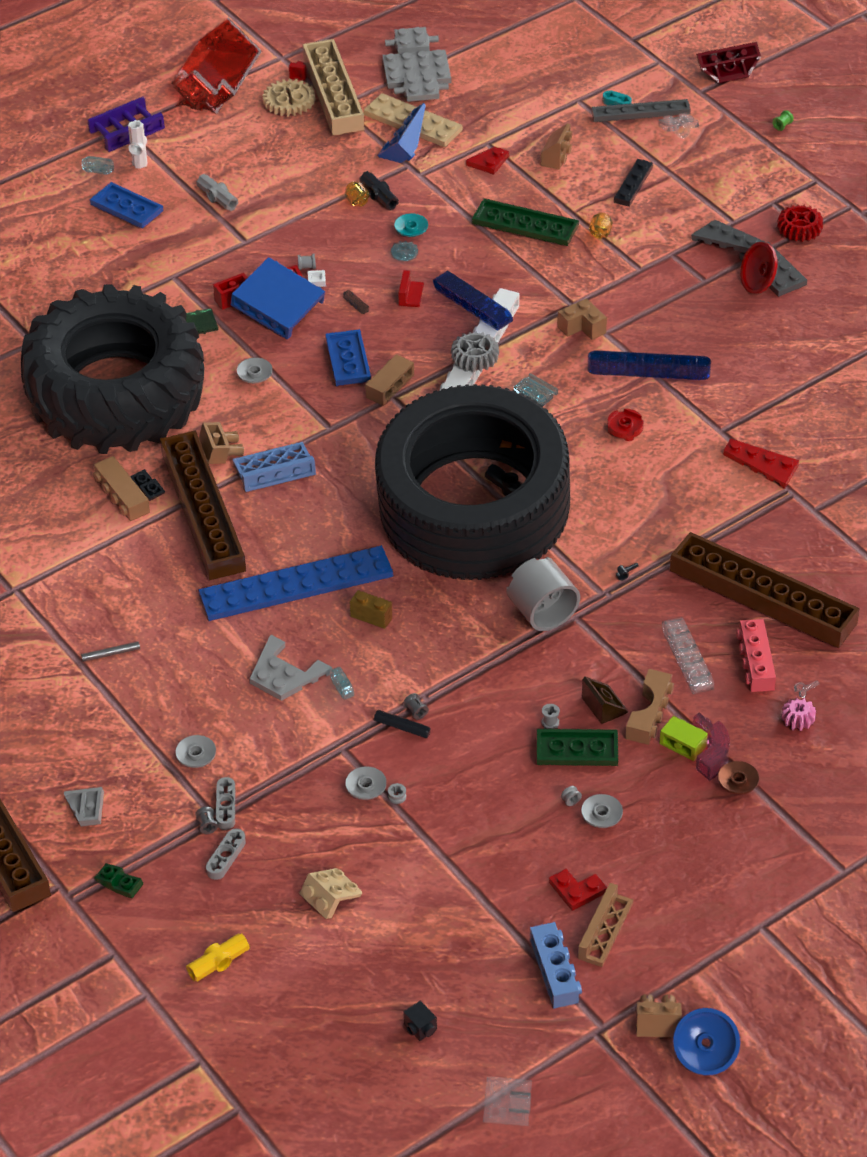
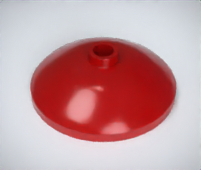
[740,242,778,294]

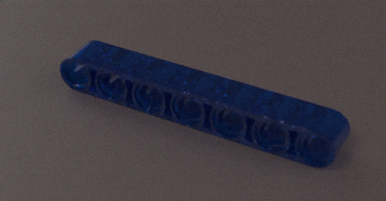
[433,270,513,331]
[587,350,711,380]

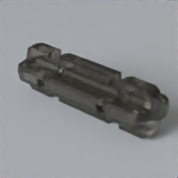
[343,290,369,314]

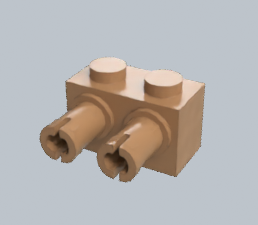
[198,422,244,464]
[636,994,682,1037]

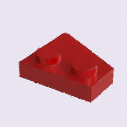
[466,146,509,175]

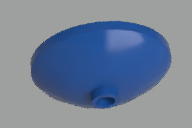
[673,1008,740,1076]

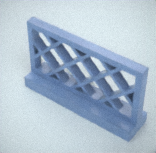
[232,442,316,492]

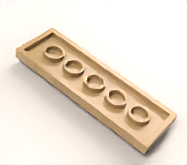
[364,93,463,147]

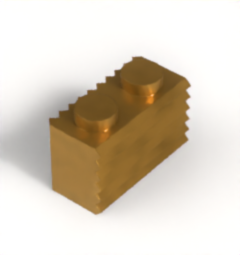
[350,590,392,629]

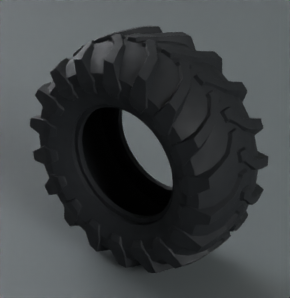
[21,284,205,454]

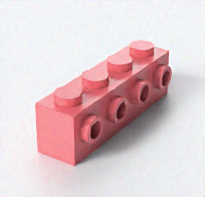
[736,619,776,692]

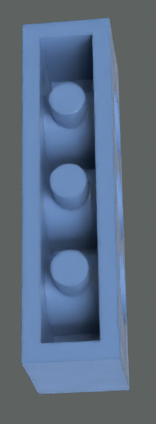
[530,922,582,1009]

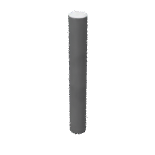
[81,641,140,662]

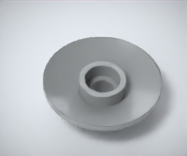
[237,358,273,383]
[176,735,216,768]
[346,766,386,800]
[581,794,623,828]

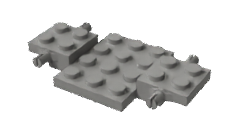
[382,27,451,102]

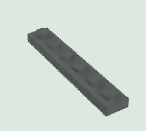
[591,99,691,122]

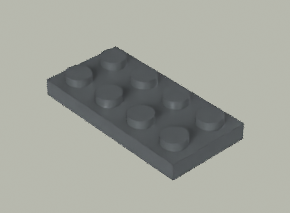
[739,242,807,297]

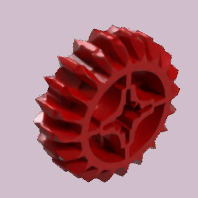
[777,204,823,242]

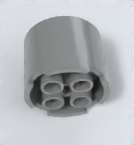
[506,557,580,631]

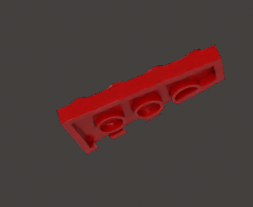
[723,439,799,489]

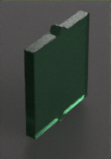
[186,308,218,334]

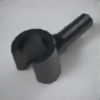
[616,563,639,581]

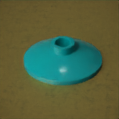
[394,213,428,237]

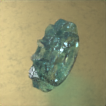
[391,241,418,261]

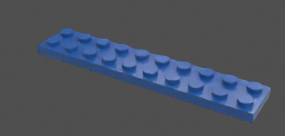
[198,545,393,621]

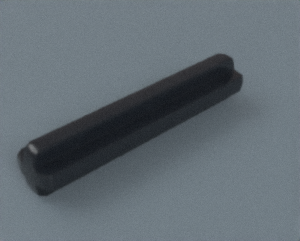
[374,710,431,738]

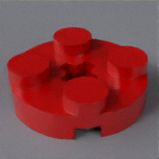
[607,409,644,441]

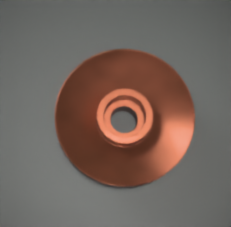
[718,761,759,794]

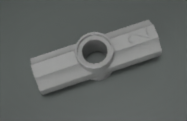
[196,174,238,211]

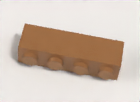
[93,456,150,521]

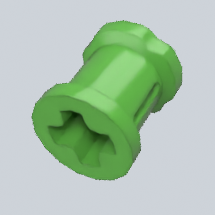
[772,110,794,131]

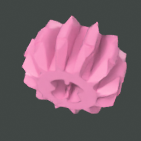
[781,697,816,731]

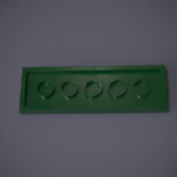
[472,198,579,246]

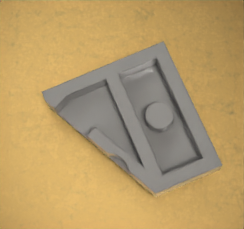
[64,787,104,826]

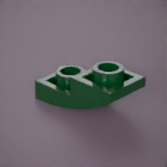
[94,863,143,899]

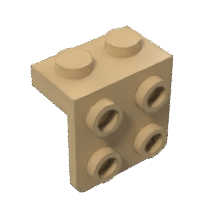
[299,868,362,919]

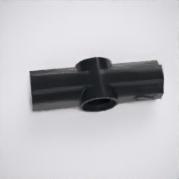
[360,171,399,210]
[485,464,523,496]

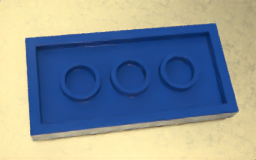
[90,182,164,229]
[325,329,371,386]

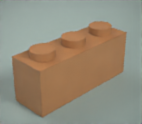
[365,354,414,406]

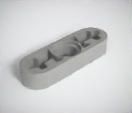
[216,777,236,830]
[206,829,246,880]

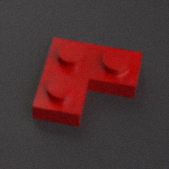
[549,868,607,911]

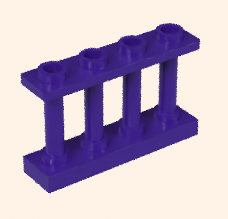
[88,97,165,152]

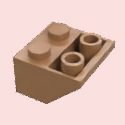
[541,123,572,170]

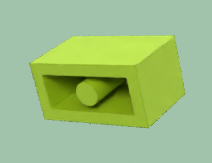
[660,716,708,761]

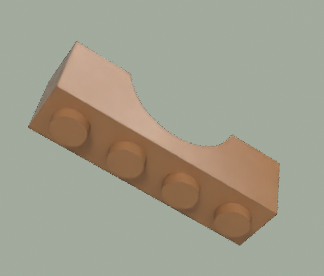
[626,669,674,745]

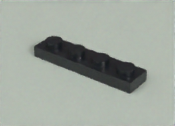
[614,159,653,207]

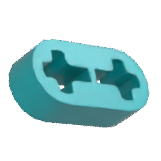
[602,90,632,106]

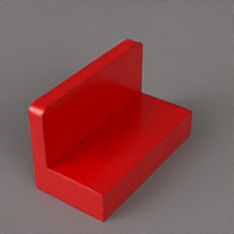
[399,270,424,307]

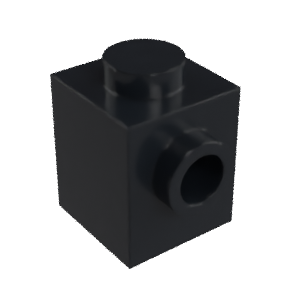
[403,1000,437,1041]

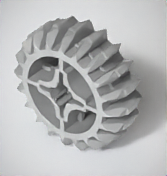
[451,331,499,372]

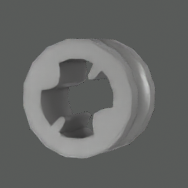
[388,783,406,804]
[561,786,582,806]

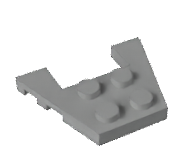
[250,635,332,701]

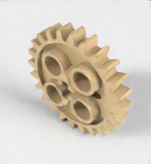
[263,79,315,117]

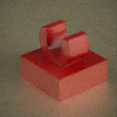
[289,61,307,82]

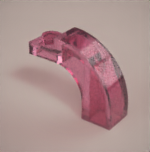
[693,712,730,781]

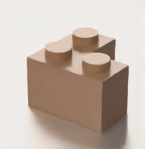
[557,298,607,340]

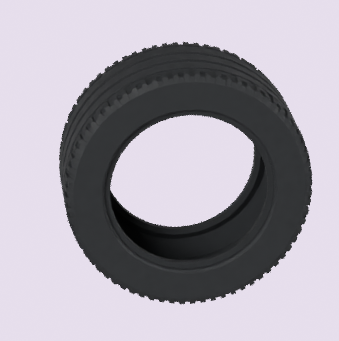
[375,384,570,580]

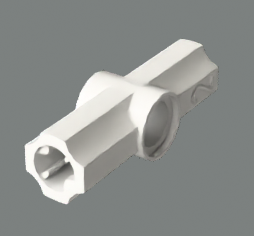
[128,120,148,169]

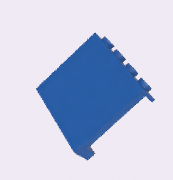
[231,257,325,340]

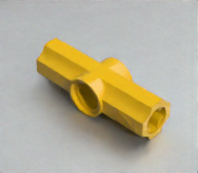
[186,933,250,982]

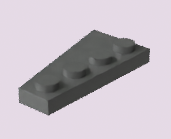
[691,220,765,253]

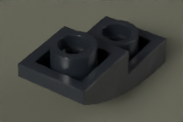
[130,469,165,501]

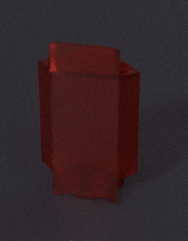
[171,18,262,114]

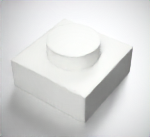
[308,270,326,287]

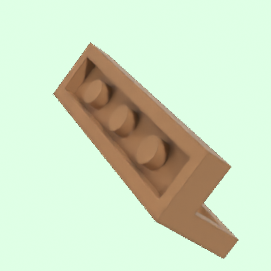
[578,883,633,967]

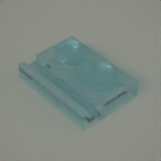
[514,373,558,406]

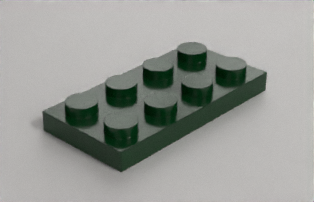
[537,729,618,766]

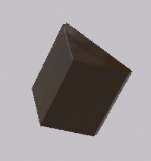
[582,676,628,724]

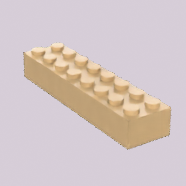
[303,39,364,135]

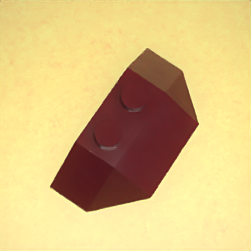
[696,42,761,84]

